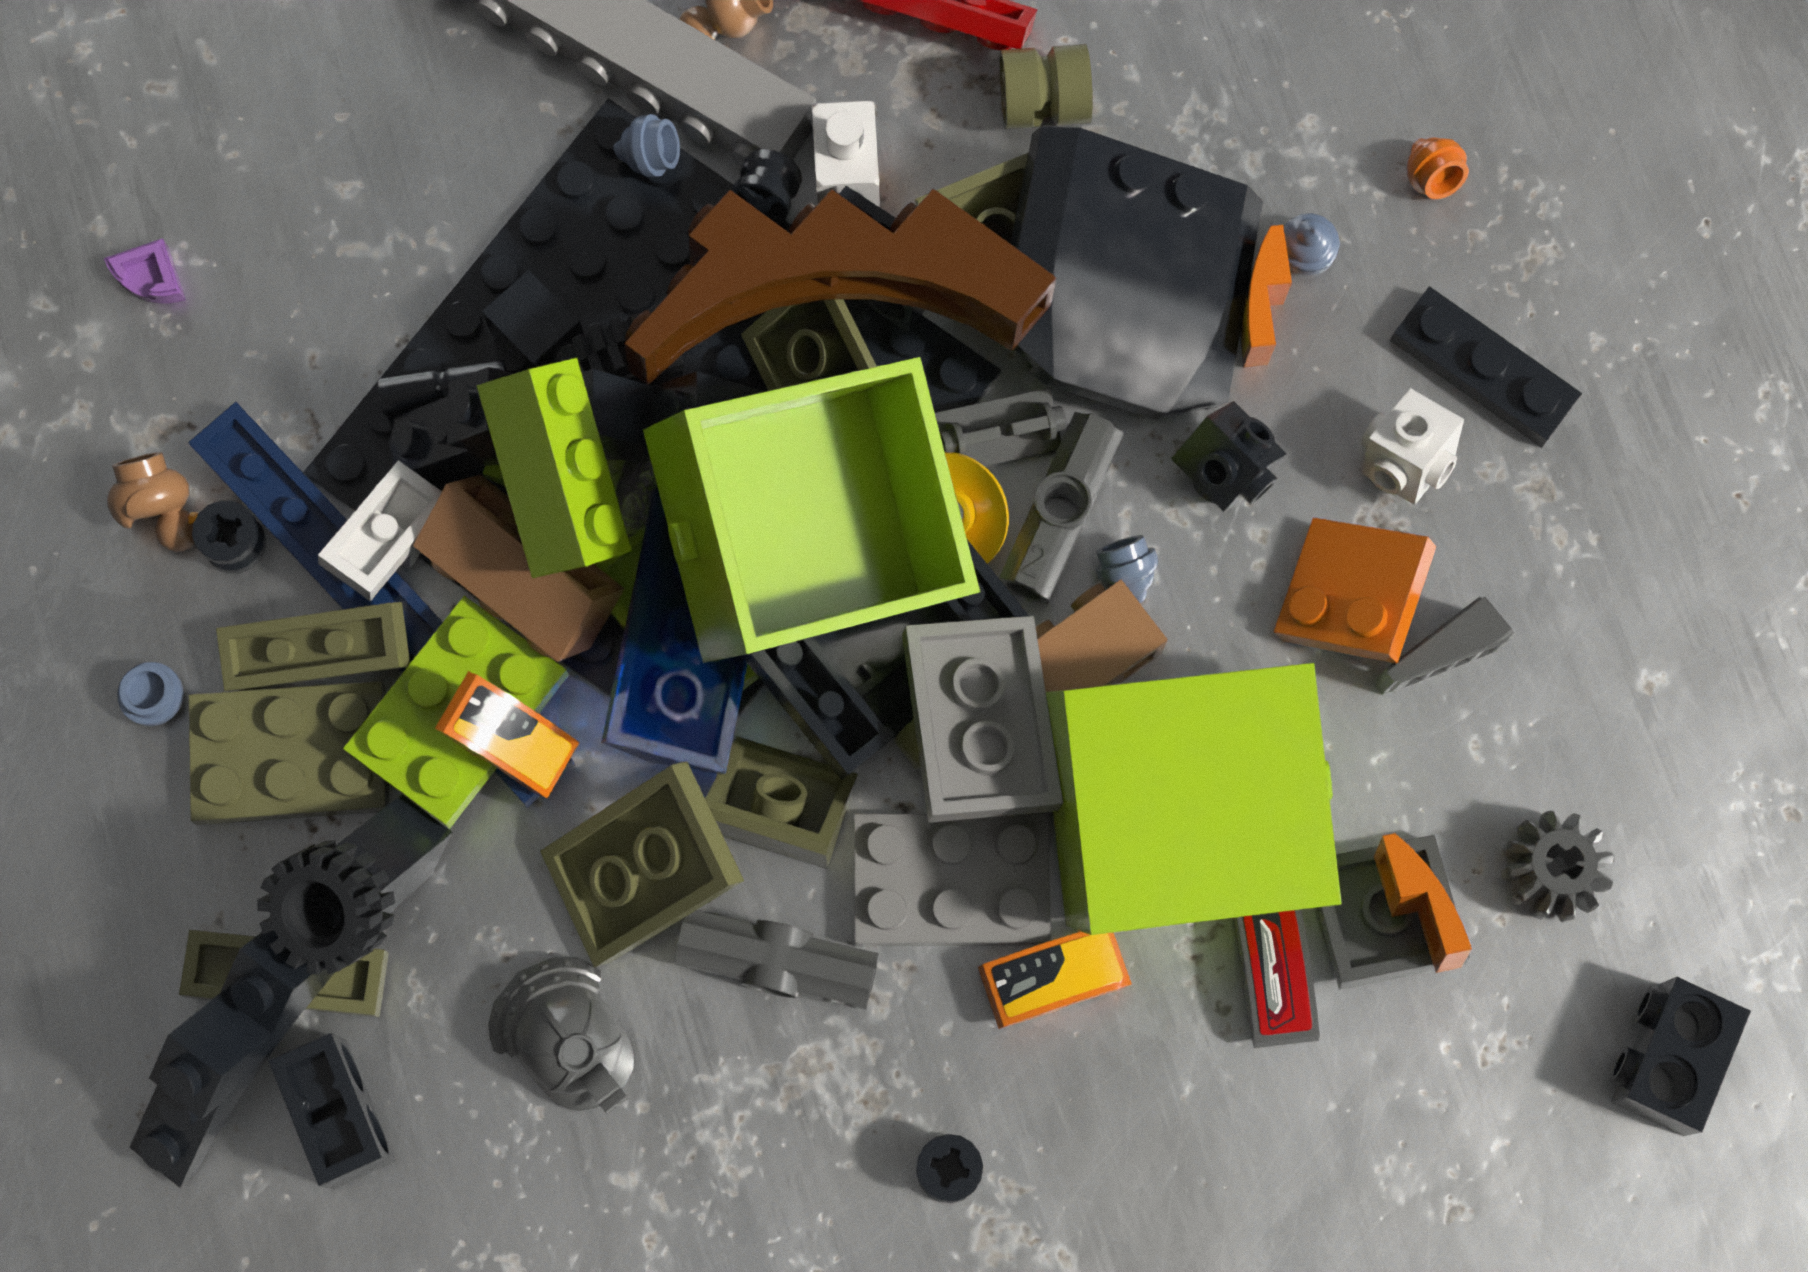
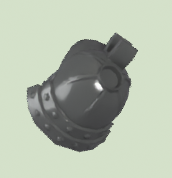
[488,957,635,1114]

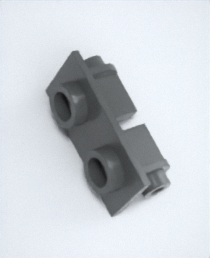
[935,388,1067,466]

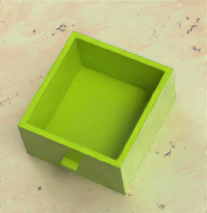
[643,357,980,663]
[1046,663,1342,935]

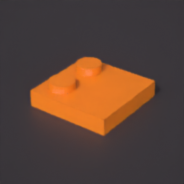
[1274,517,1436,664]

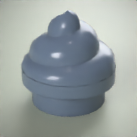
[613,114,680,177]
[1283,213,1340,275]
[1095,535,1158,603]

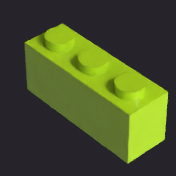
[476,358,632,579]

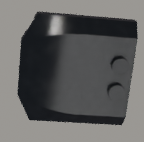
[1000,126,1263,420]
[741,539,1036,780]

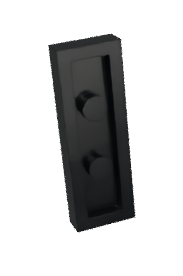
[1390,286,1582,448]

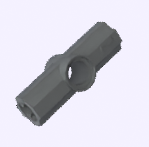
[999,412,1124,605]
[674,910,879,1010]

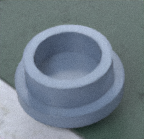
[117,662,184,726]

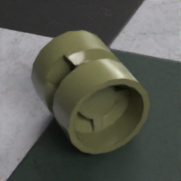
[999,44,1093,130]

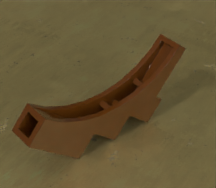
[625,189,1057,385]

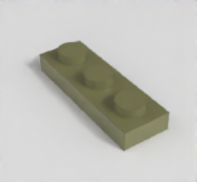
[216,602,410,691]
[179,929,389,1018]

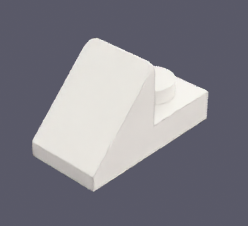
[318,460,442,601]

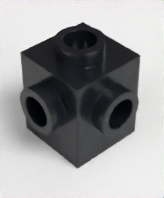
[1171,401,1287,512]

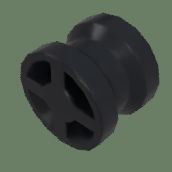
[731,149,802,226]
[192,500,267,574]
[916,1134,983,1204]

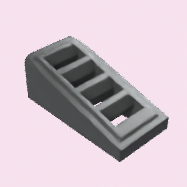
[1375,596,1515,695]

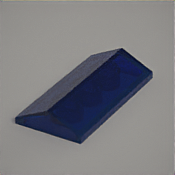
[601,489,747,775]

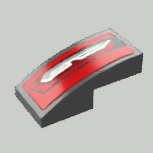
[1233,909,1320,1048]

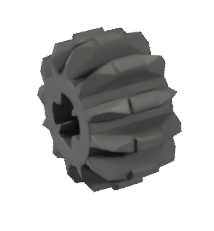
[1501,811,1615,923]

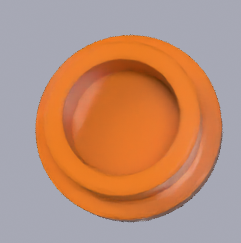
[1407,137,1469,199]

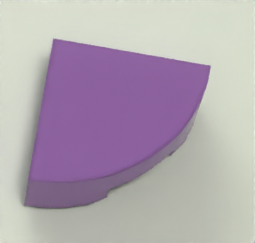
[104,238,186,304]

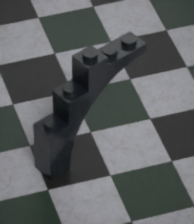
[390,367,765,479]
[129,794,453,1188]

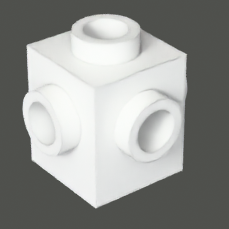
[1361,388,1464,505]

